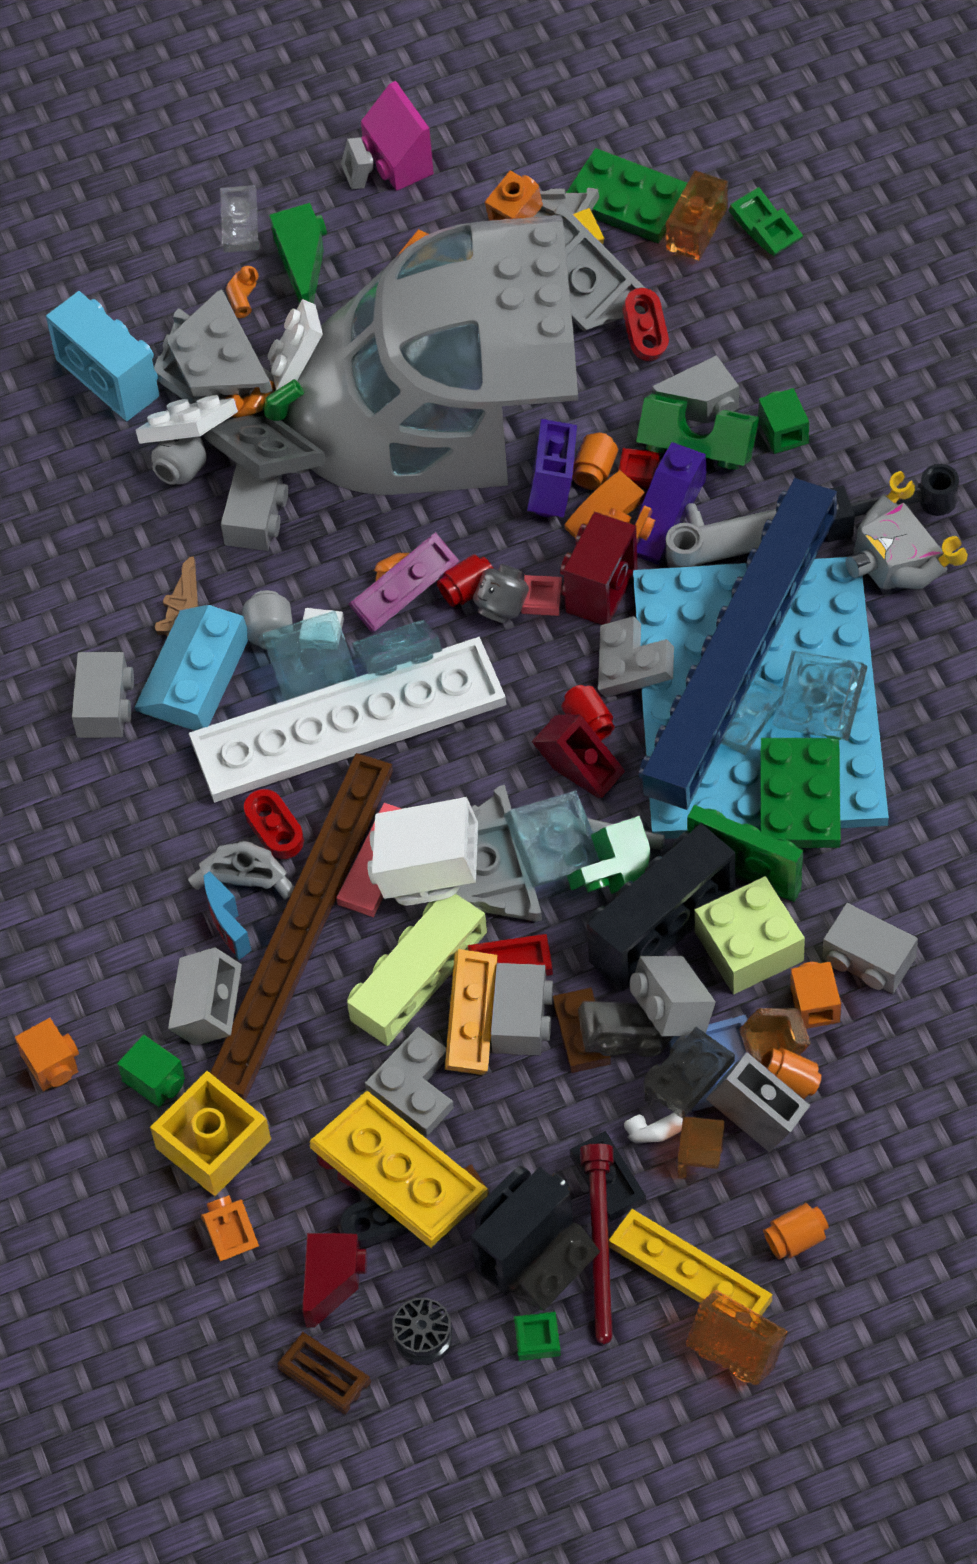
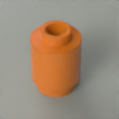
[572,432,618,490]
[760,1047,821,1099]
[763,1203,829,1260]

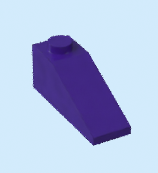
[527,419,577,517]
[634,442,706,565]

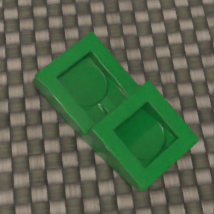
[728,187,803,256]

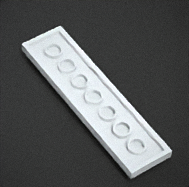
[189,637,506,803]

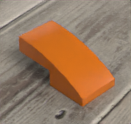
[564,470,645,539]

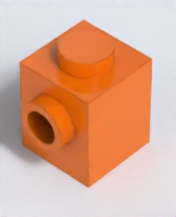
[485,170,543,221]
[15,1018,79,1091]

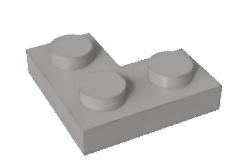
[598,616,674,697]
[365,1027,454,1136]

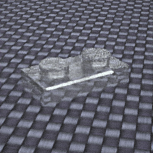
[220,185,259,253]

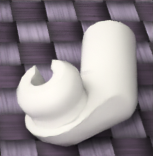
[624,1111,688,1144]

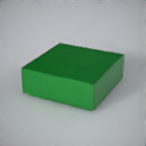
[514,1312,561,1361]

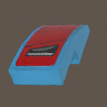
[204,871,251,960]

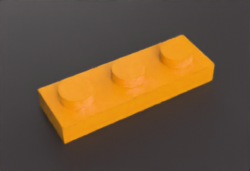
[445,949,497,1075]

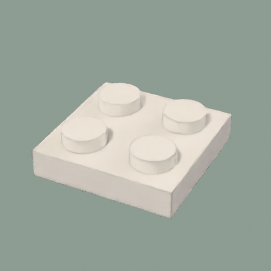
[268,299,323,390]
[136,395,238,444]

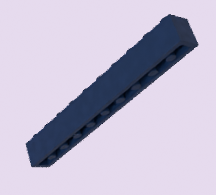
[639,478,837,810]

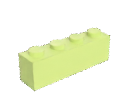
[347,894,487,1046]

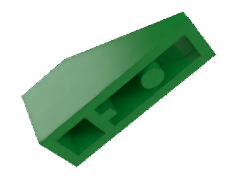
[269,203,327,304]

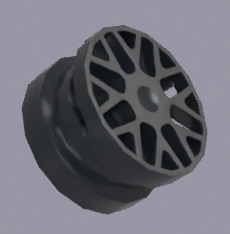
[392,1298,452,1365]

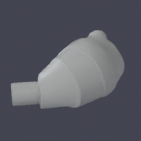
[188,841,295,899]

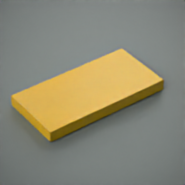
[310,1091,488,1248]

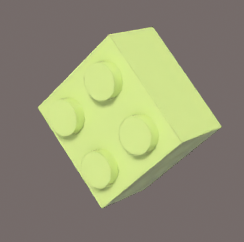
[695,876,805,995]

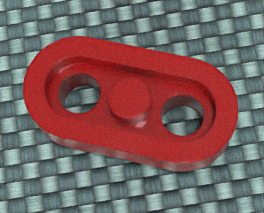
[622,288,669,361]
[244,789,304,859]

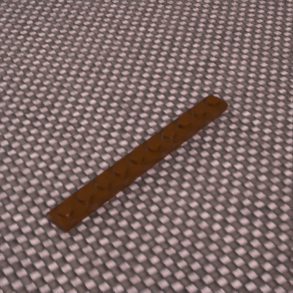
[210,753,393,1101]

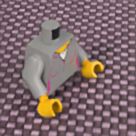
[846,471,968,590]

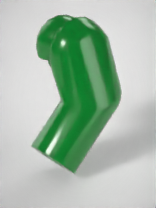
[264,379,304,421]

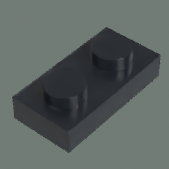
[570,1131,647,1222]

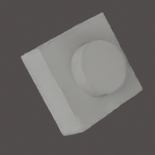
[341,137,373,189]

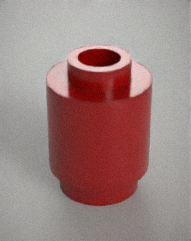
[437,554,493,607]
[561,685,615,741]

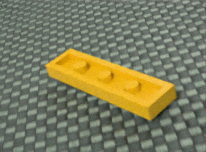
[609,1209,772,1333]

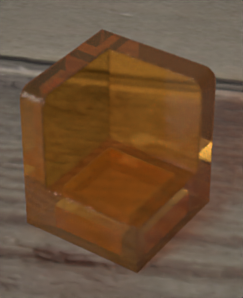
[739,1008,811,1062]
[678,1117,724,1179]

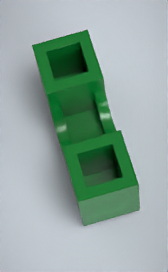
[636,394,759,470]

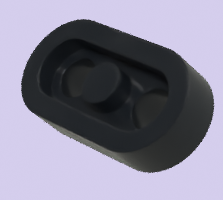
[341,1198,411,1247]

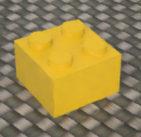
[150,1071,271,1196]

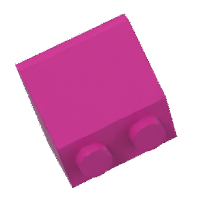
[361,81,434,191]

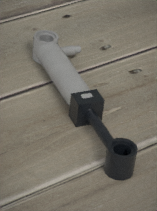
[666,464,959,568]

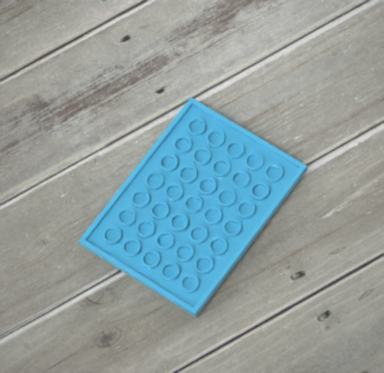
[633,557,889,839]

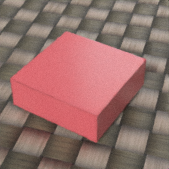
[521,575,563,616]

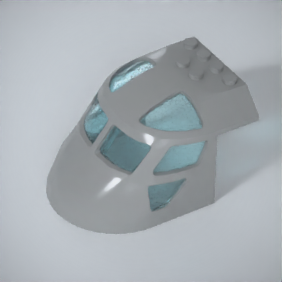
[283,215,578,495]

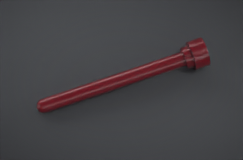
[580,1144,614,1345]

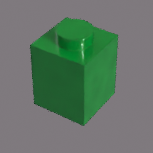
[758,388,810,454]
[117,1034,185,1107]

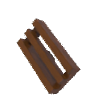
[277,1332,371,1415]

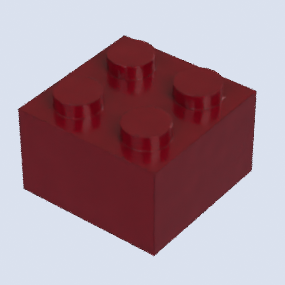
[560,511,638,625]

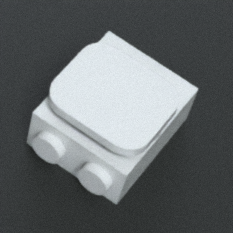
[368,797,478,906]

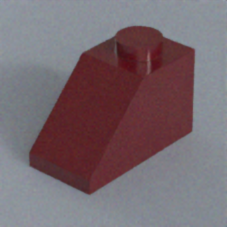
[532,714,625,798]
[303,1233,367,1328]

